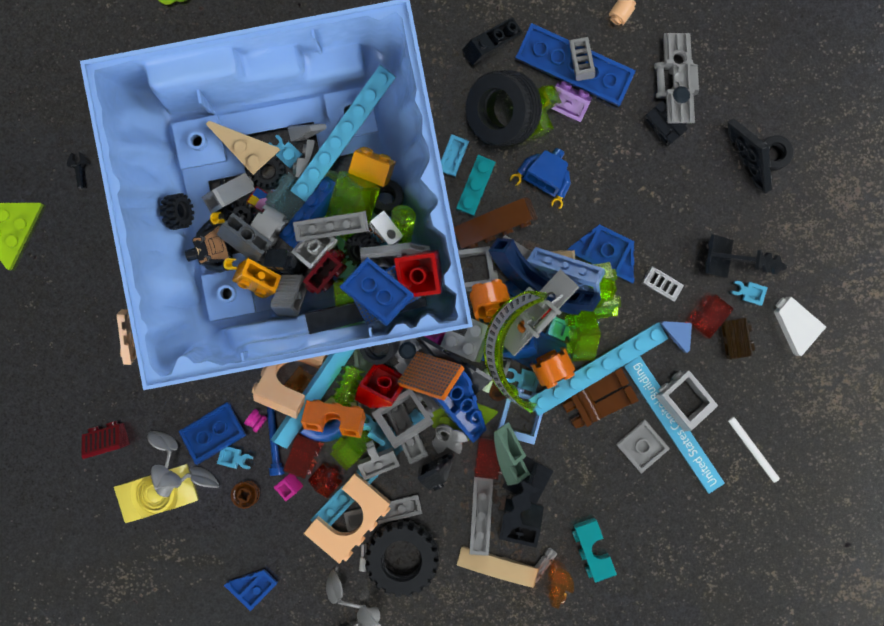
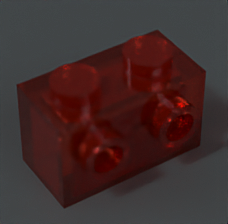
[283,433,322,479]
[474,437,502,480]

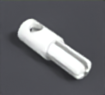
[359,544,368,572]

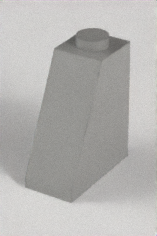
[202,173,255,214]

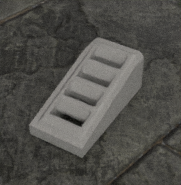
[569,37,595,81]
[288,124,327,142]
[641,266,684,302]

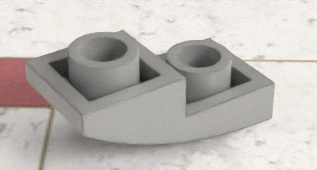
[293,139,317,179]

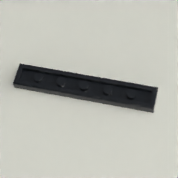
[304,296,427,334]

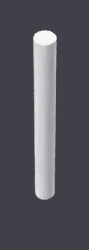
[728,417,780,483]

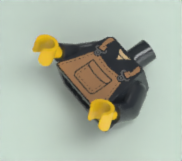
[185,212,237,273]

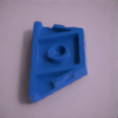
[567,224,634,284]

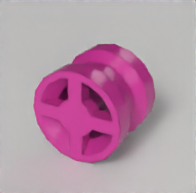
[244,408,268,433]

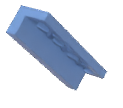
[527,247,605,294]

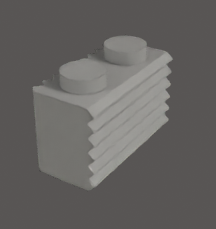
[271,275,307,317]

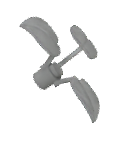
[147,431,219,497]
[326,569,381,626]

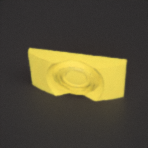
[114,464,199,523]

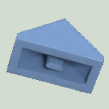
[660,321,692,353]

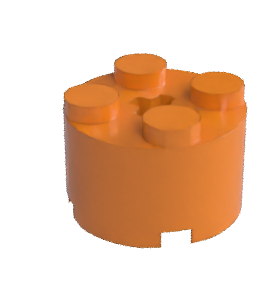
[470,279,511,323]
[530,347,575,389]

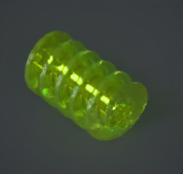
[391,205,416,244]
[330,365,365,407]

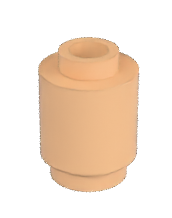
[609,0,636,25]

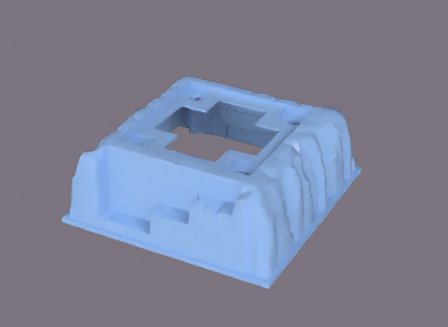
[80,0,473,390]

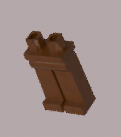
[562,368,639,429]

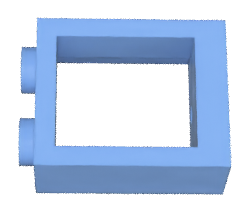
[497,387,543,445]

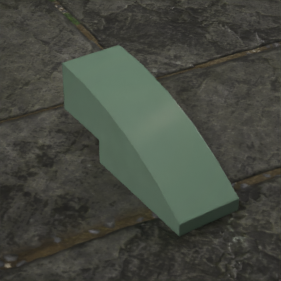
[494,422,530,485]

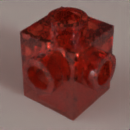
[307,464,343,498]

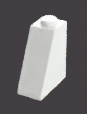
[774,297,826,356]

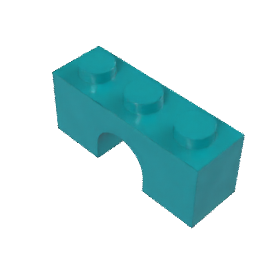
[456,155,496,217]
[572,517,617,583]

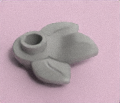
[432,424,468,454]

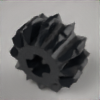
[224,200,257,225]

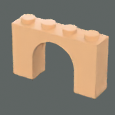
[252,355,328,419]
[304,472,391,564]

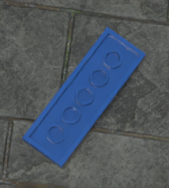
[515,23,636,107]

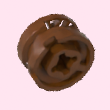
[231,480,260,509]

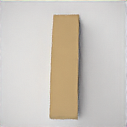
[457,546,539,588]

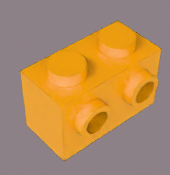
[348,147,396,187]
[232,258,281,298]

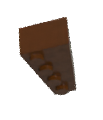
[454,198,538,249]

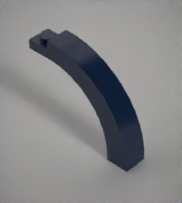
[489,238,601,315]

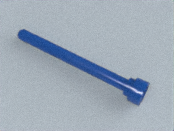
[267,407,285,476]

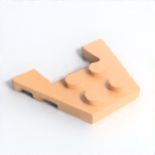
[117,309,137,365]

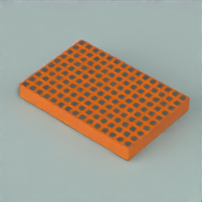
[397,352,464,401]

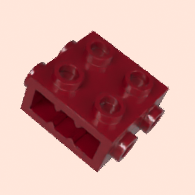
[303,248,348,294]

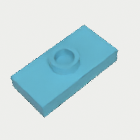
[441,134,469,177]

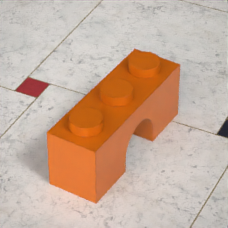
[301,400,366,438]

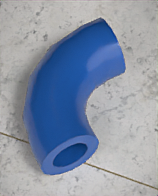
[299,419,343,442]

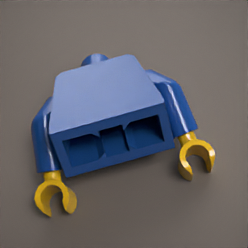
[510,148,571,209]

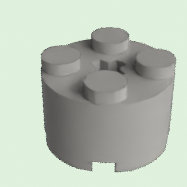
[250,204,289,248]

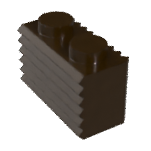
[720,318,755,359]

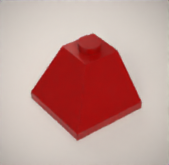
[394,250,442,297]
[355,364,404,409]

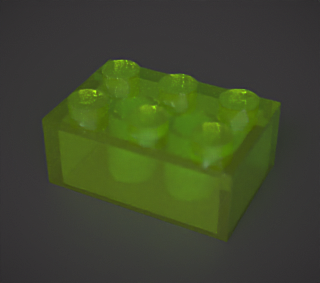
[325,171,380,241]

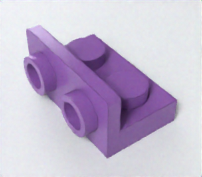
[546,81,592,122]

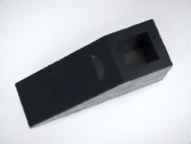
[462,17,523,66]

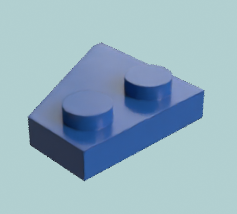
[224,569,278,611]

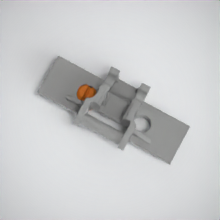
[497,269,579,356]

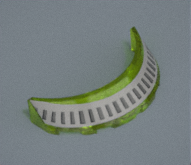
[484,290,548,413]

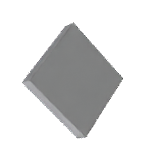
[616,419,670,474]

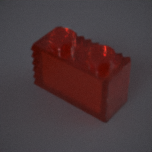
[689,294,734,339]

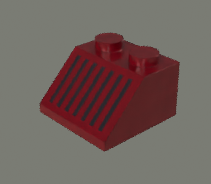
[81,421,130,459]

